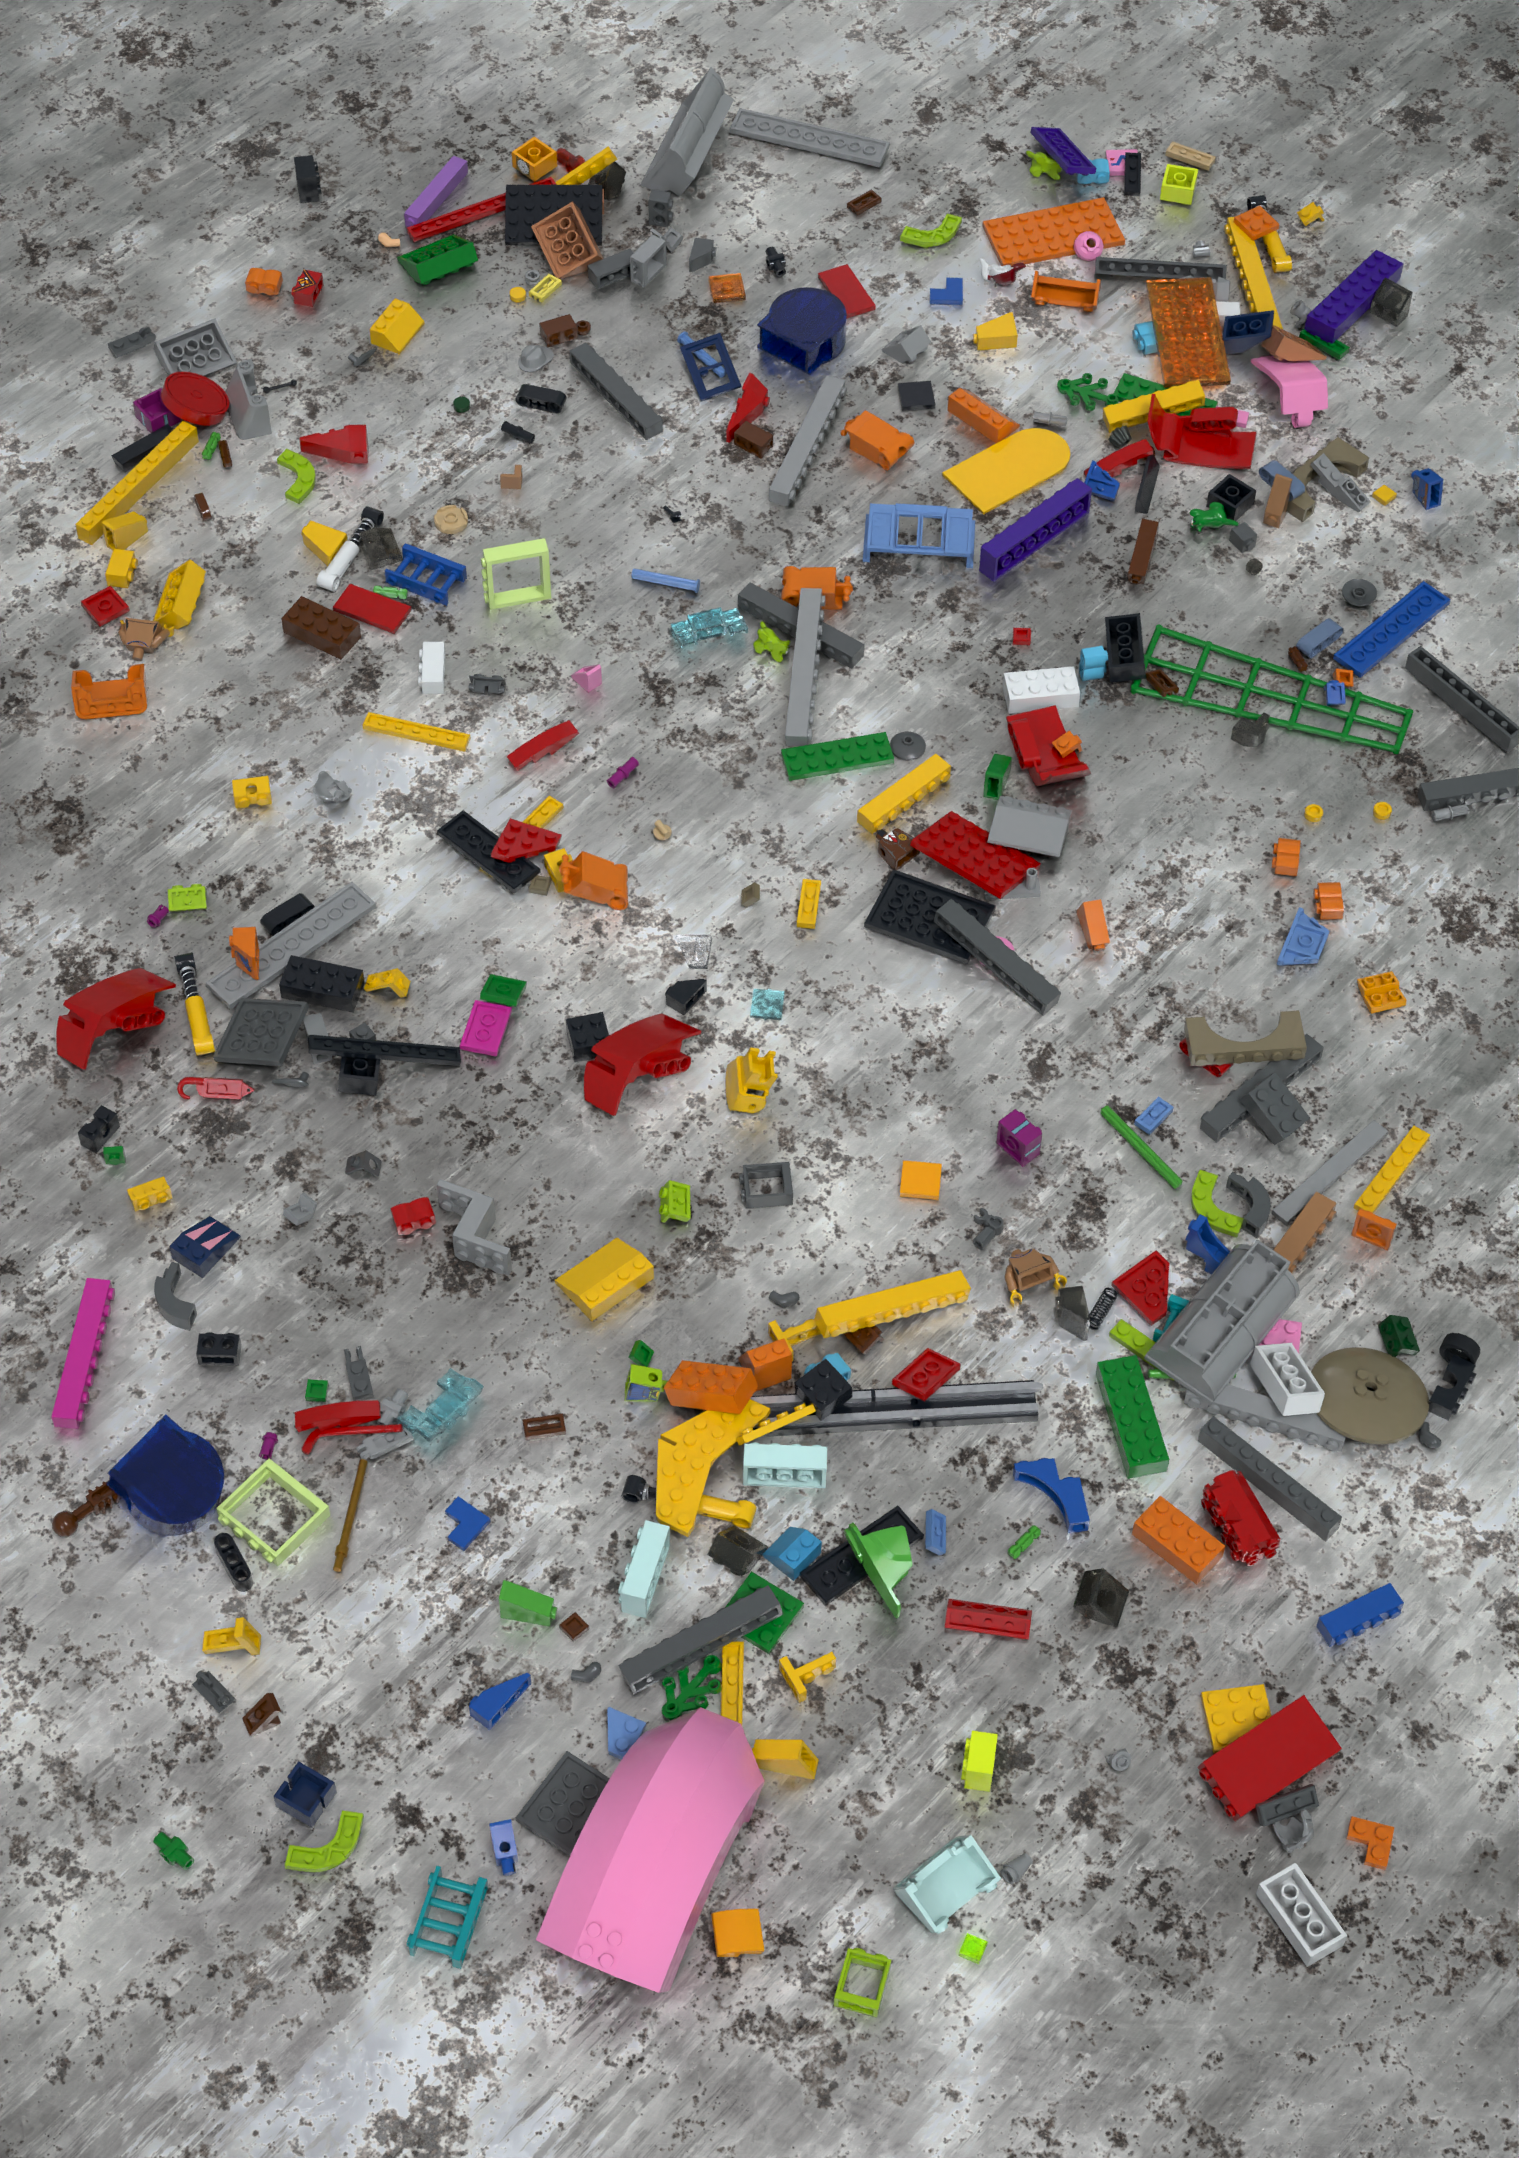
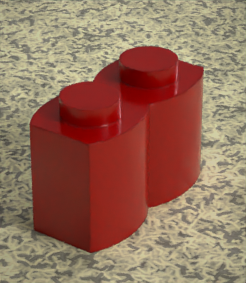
[390,1197,436,1235]

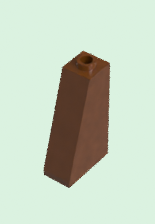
[1127,518,1159,584]

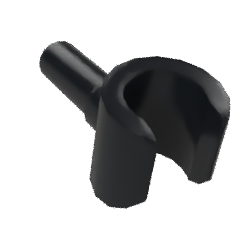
[663,505,682,523]

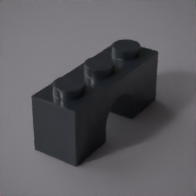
[1428,1355,1477,1421]

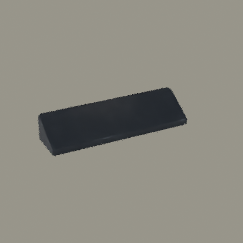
[1135,455,1160,514]

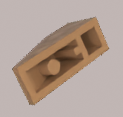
[1263,474,1293,528]

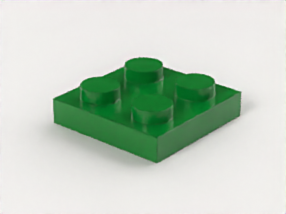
[480,974,527,1007]

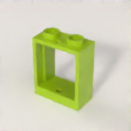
[834,1948,891,2018]

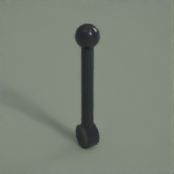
[263,380,297,394]

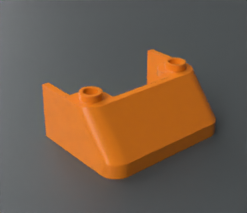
[1031,271,1101,312]

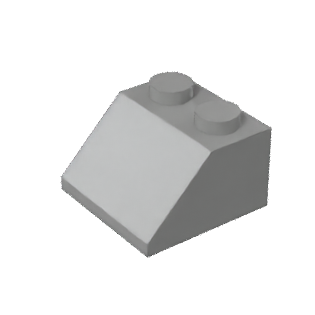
[881,325,931,363]

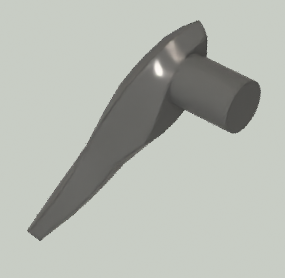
[348,347,377,366]
[272,1072,309,1087]

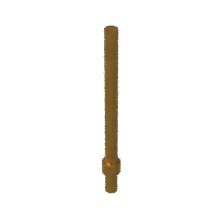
[333,1459,368,1572]

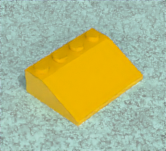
[555,1237,654,1322]

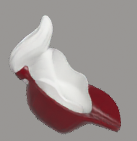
[979,258,1026,286]

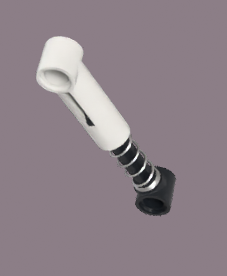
[317,506,384,592]

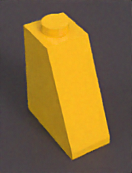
[973,312,1018,350]
[102,511,148,550]
[301,520,348,566]
[752,1739,819,1779]

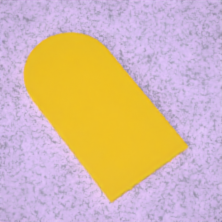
[942,428,1070,515]

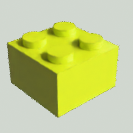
[1160,164,1198,205]
[961,1731,998,1792]

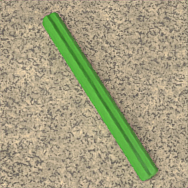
[1101,1105,1183,1189]

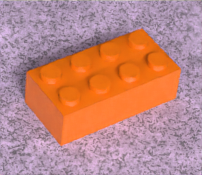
[664,1360,758,1414]
[1132,1496,1225,1585]

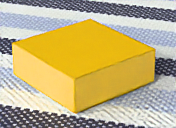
[1372,485,1397,506]

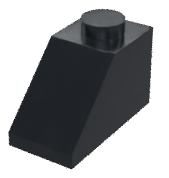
[665,979,707,1016]

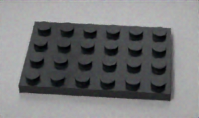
[505,185,603,246]
[864,869,996,964]

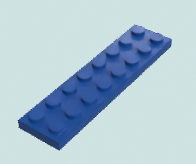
[1333,581,1451,678]

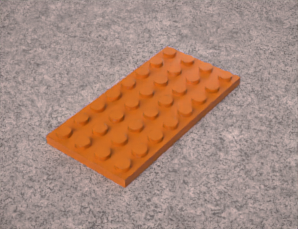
[982,197,1125,266]

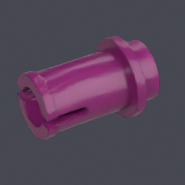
[147,904,169,928]
[259,1432,278,1460]

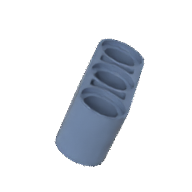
[1259,460,1305,501]
[1296,618,1344,658]

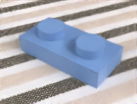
[1134,1096,1174,1135]
[925,1509,946,1556]

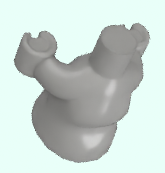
[1290,300,1311,330]

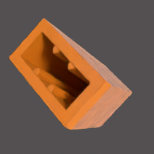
[1076,899,1110,951]

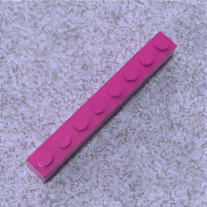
[51,1278,115,1429]

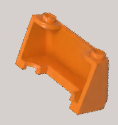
[71,664,147,719]

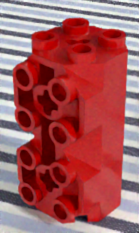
[1201,1470,1281,1566]

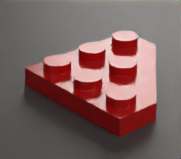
[491,818,562,863]
[1111,1250,1170,1326]

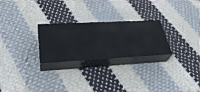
[1124,152,1141,196]

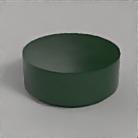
[453,397,470,413]

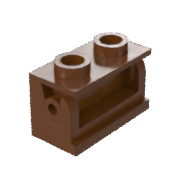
[539,314,578,348]
[734,421,773,459]

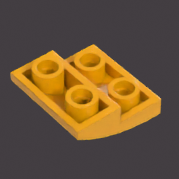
[1357,971,1407,1014]
[711,1909,765,1957]

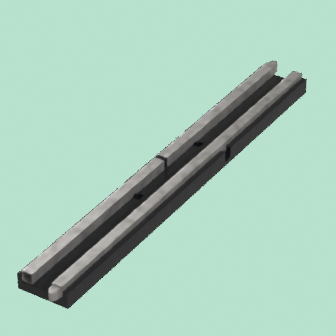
[750,1380,1043,1437]

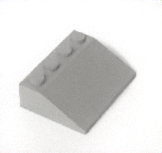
[153,319,237,377]
[987,796,1072,857]

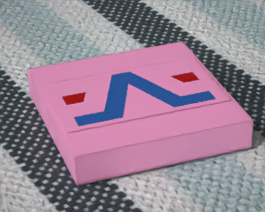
[1105,149,1138,176]

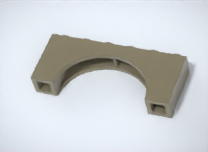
[1287,437,1370,522]
[1184,1010,1307,1066]

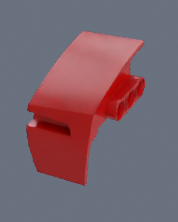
[1147,394,1257,469]
[1006,705,1091,786]
[56,968,176,1070]
[584,1013,701,1116]

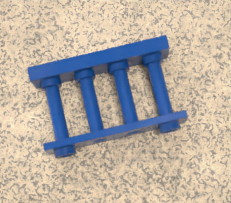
[385,543,467,606]

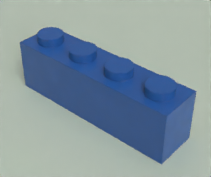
[1316,1583,1404,1647]

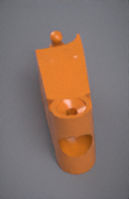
[840,410,915,471]
[781,566,853,610]
[559,851,628,910]

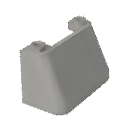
[225,359,272,440]

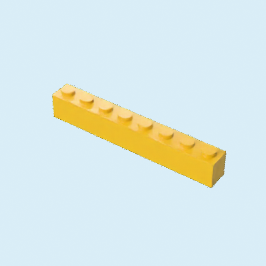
[814,1270,971,1338]

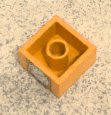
[512,137,557,182]

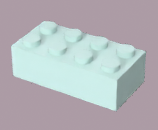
[743,1442,827,1488]
[618,1520,670,1618]

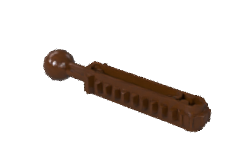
[52,1440,180,1537]

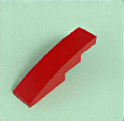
[1084,439,1153,478]
[506,720,579,771]
[295,1400,381,1432]

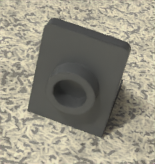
[345,1150,382,1177]

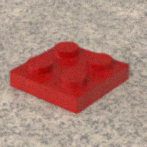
[81,586,130,627]

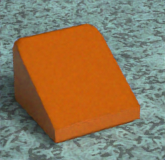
[1333,669,1353,687]

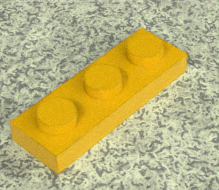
[797,879,821,929]

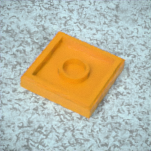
[900,1160,942,1200]

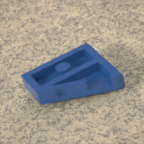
[1084,460,1120,501]

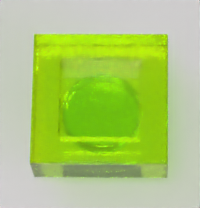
[959,1933,988,1964]

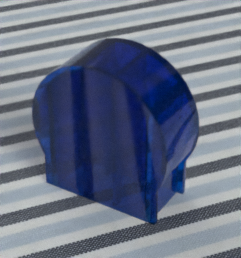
[757,287,847,375]
[106,1414,224,1536]

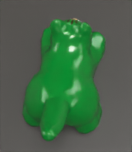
[1189,502,1239,532]

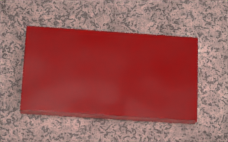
[818,264,876,319]
[333,584,411,634]

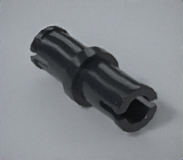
[501,421,535,444]

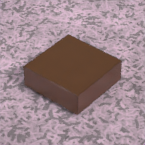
[559,1612,589,1642]

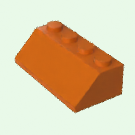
[947,388,1020,443]

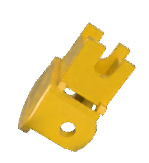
[725,1047,778,1113]

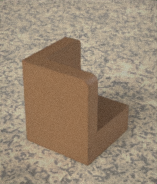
[500,465,523,489]

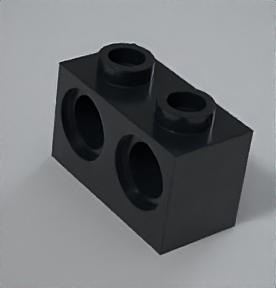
[196,1332,241,1366]

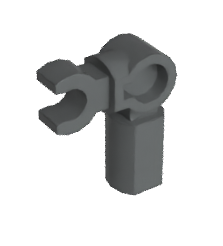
[973,1208,1004,1250]

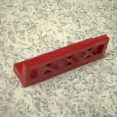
[945,1599,1032,1640]

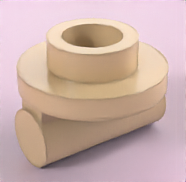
[653,820,672,840]

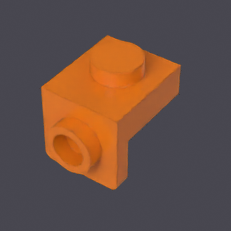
[1052,730,1082,758]

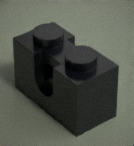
[78,1105,120,1154]

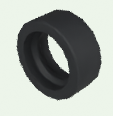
[1439,1333,1480,1364]

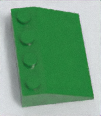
[397,234,478,285]

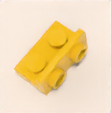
[127,1176,172,1212]

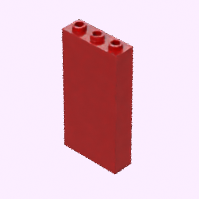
[1198,1695,1342,1822]

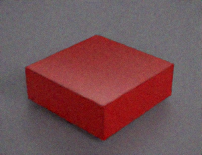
[1013,627,1031,646]

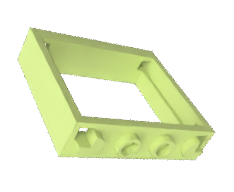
[481,538,551,610]
[216,1458,330,1566]

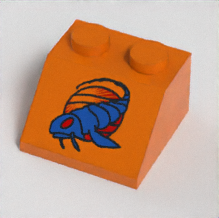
[229,927,259,980]

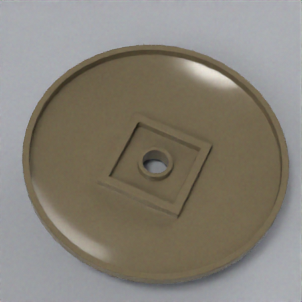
[1311,1347,1429,1444]

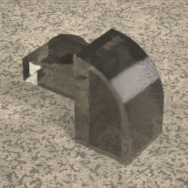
[1231,713,1270,747]

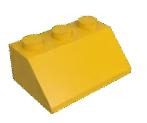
[370,298,425,354]

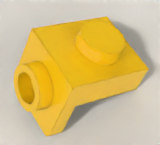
[1297,202,1325,226]

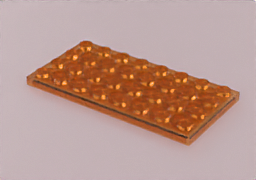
[1146,277,1231,388]

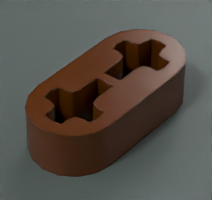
[194,493,212,521]

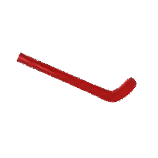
[302,1424,403,1455]

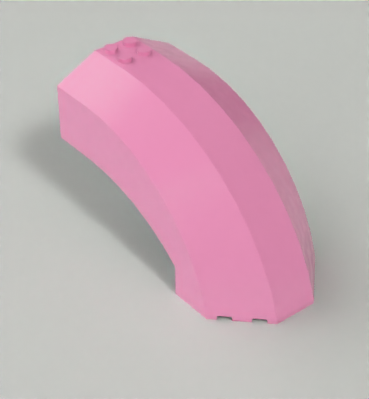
[536,1708,765,1993]

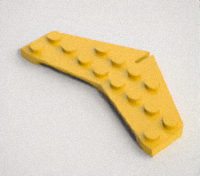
[656,1399,771,1537]

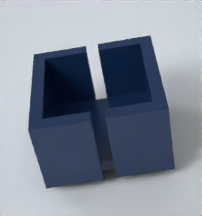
[273,1761,337,1828]

